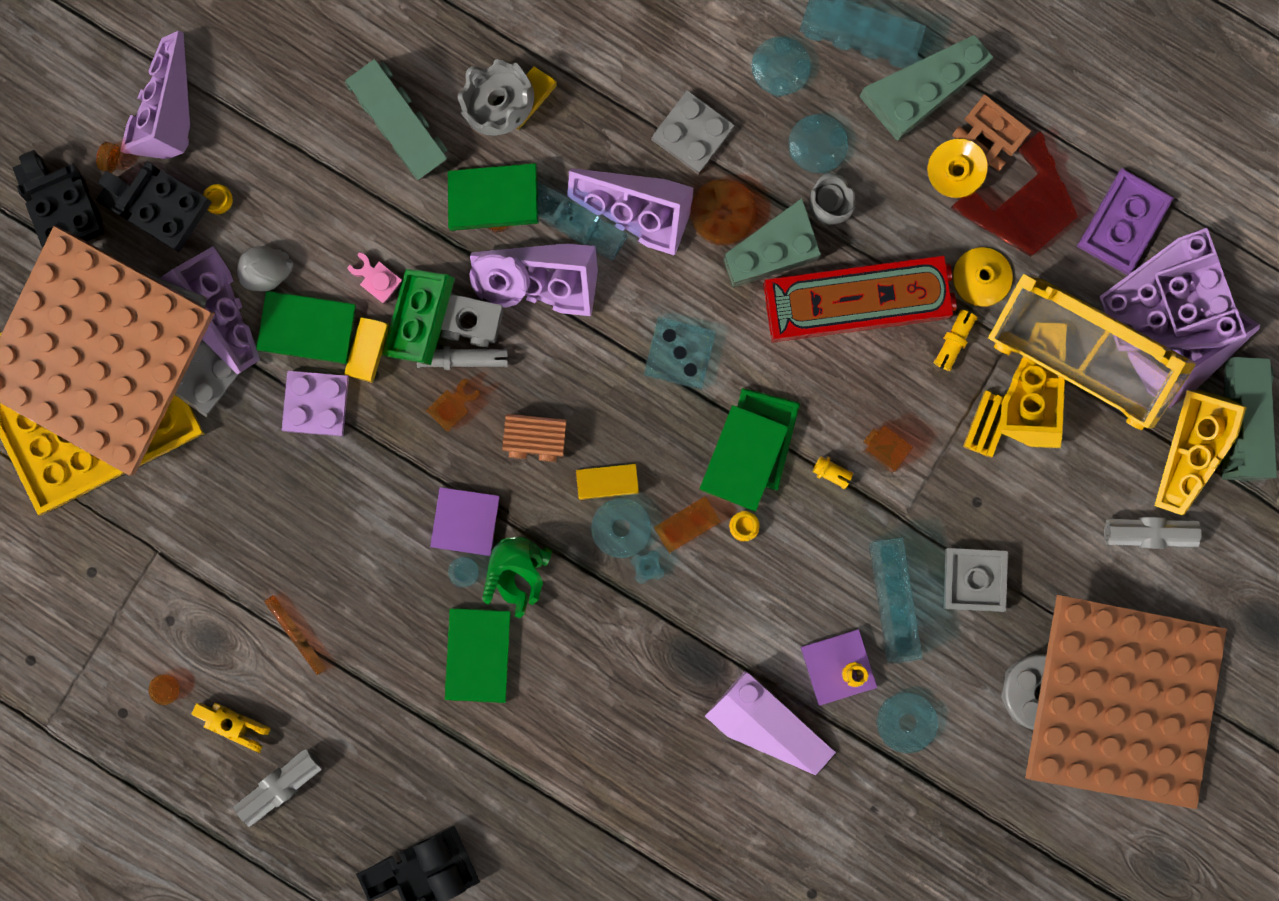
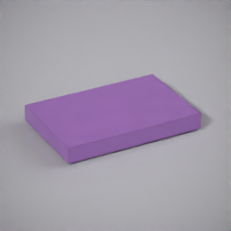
[1077,168,1174,275]

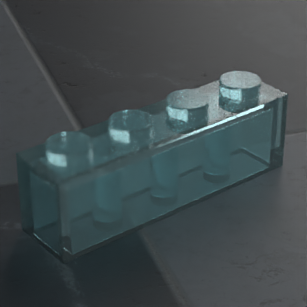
[799,0,926,68]
[868,537,923,664]

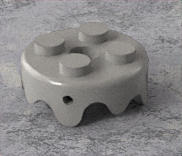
[458,59,534,136]
[1001,654,1046,730]

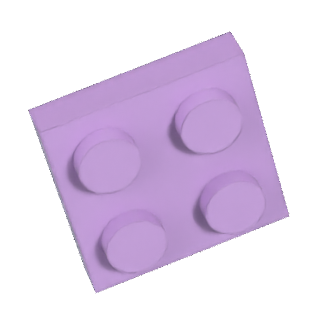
[282,371,349,437]

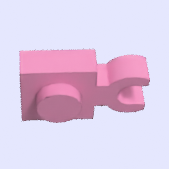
[347,253,403,305]

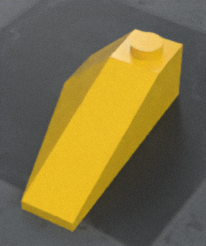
[1000,323,1067,448]
[1154,390,1246,515]

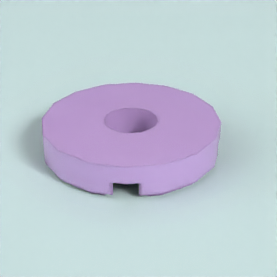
[469,250,530,308]

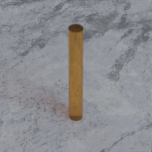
[264,595,327,675]

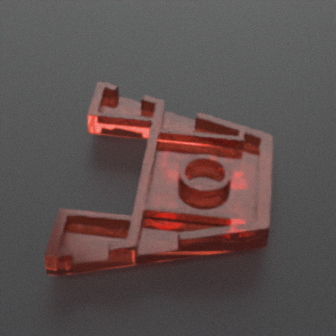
[951,131,1078,257]

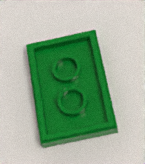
[448,163,539,231]
[382,269,455,365]
[256,291,356,365]
[737,388,800,491]
[699,405,789,512]
[445,608,511,703]

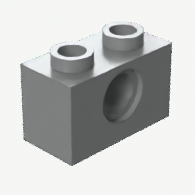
[440,294,504,347]

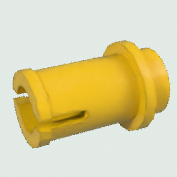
[812,456,853,489]

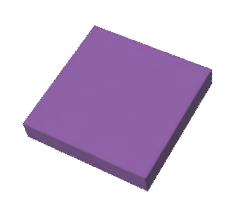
[430,487,500,556]
[800,629,877,706]

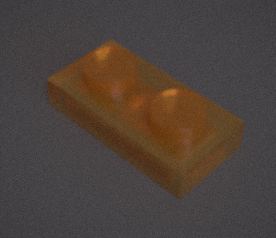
[653,496,721,553]

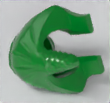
[482,537,552,618]

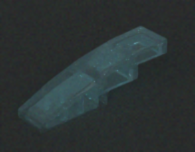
[538,182,628,262]

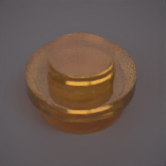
[148,674,180,705]

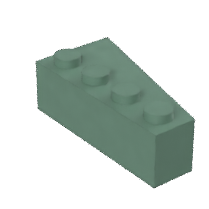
[859,35,994,141]
[344,59,448,180]
[1222,357,1277,481]

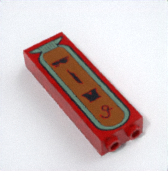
[763,256,957,343]

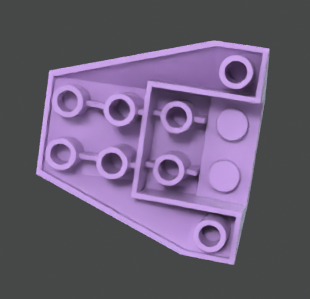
[1100,228,1248,352]

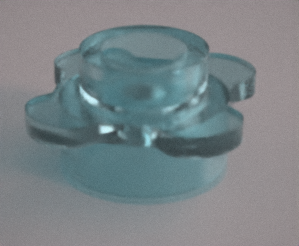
[631,550,664,584]

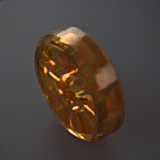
[690,179,756,246]

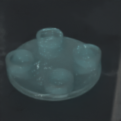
[751,37,811,97]
[789,114,848,174]

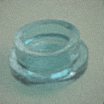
[448,557,479,587]

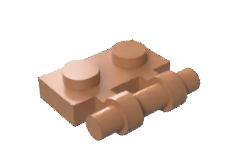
[952,94,1031,172]

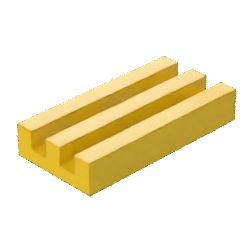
[963,391,1003,458]

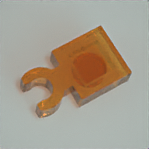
[426,378,480,433]

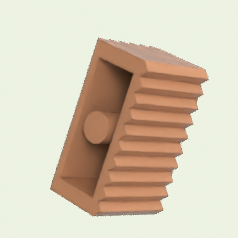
[502,414,567,462]

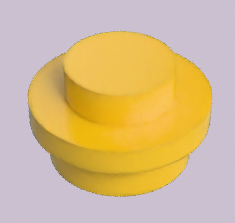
[203,184,233,214]
[729,511,760,541]

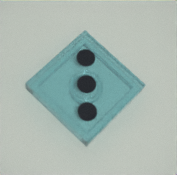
[644,317,716,390]

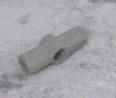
[1104,517,1201,549]
[234,748,323,827]

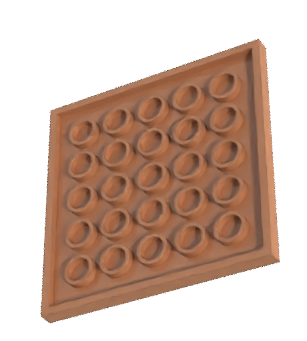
[0,226,215,476]
[1025,595,1227,809]

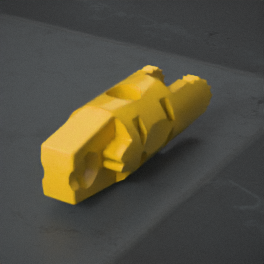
[191,703,271,753]

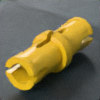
[933,309,978,371]
[841,662,868,687]

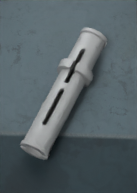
[417,346,508,370]

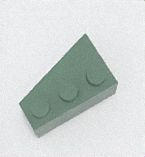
[723,198,821,288]

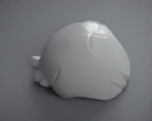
[810,173,855,225]
[237,246,293,291]

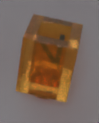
[862,426,913,473]

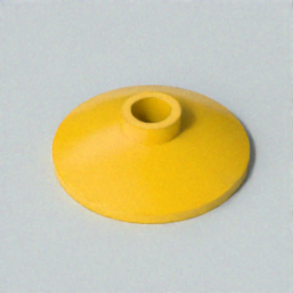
[927,139,988,198]
[953,247,1013,307]

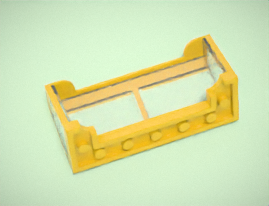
[988,274,1196,430]

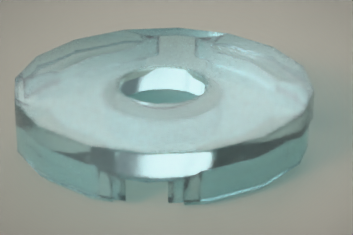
[591,498,651,558]
[876,692,938,754]

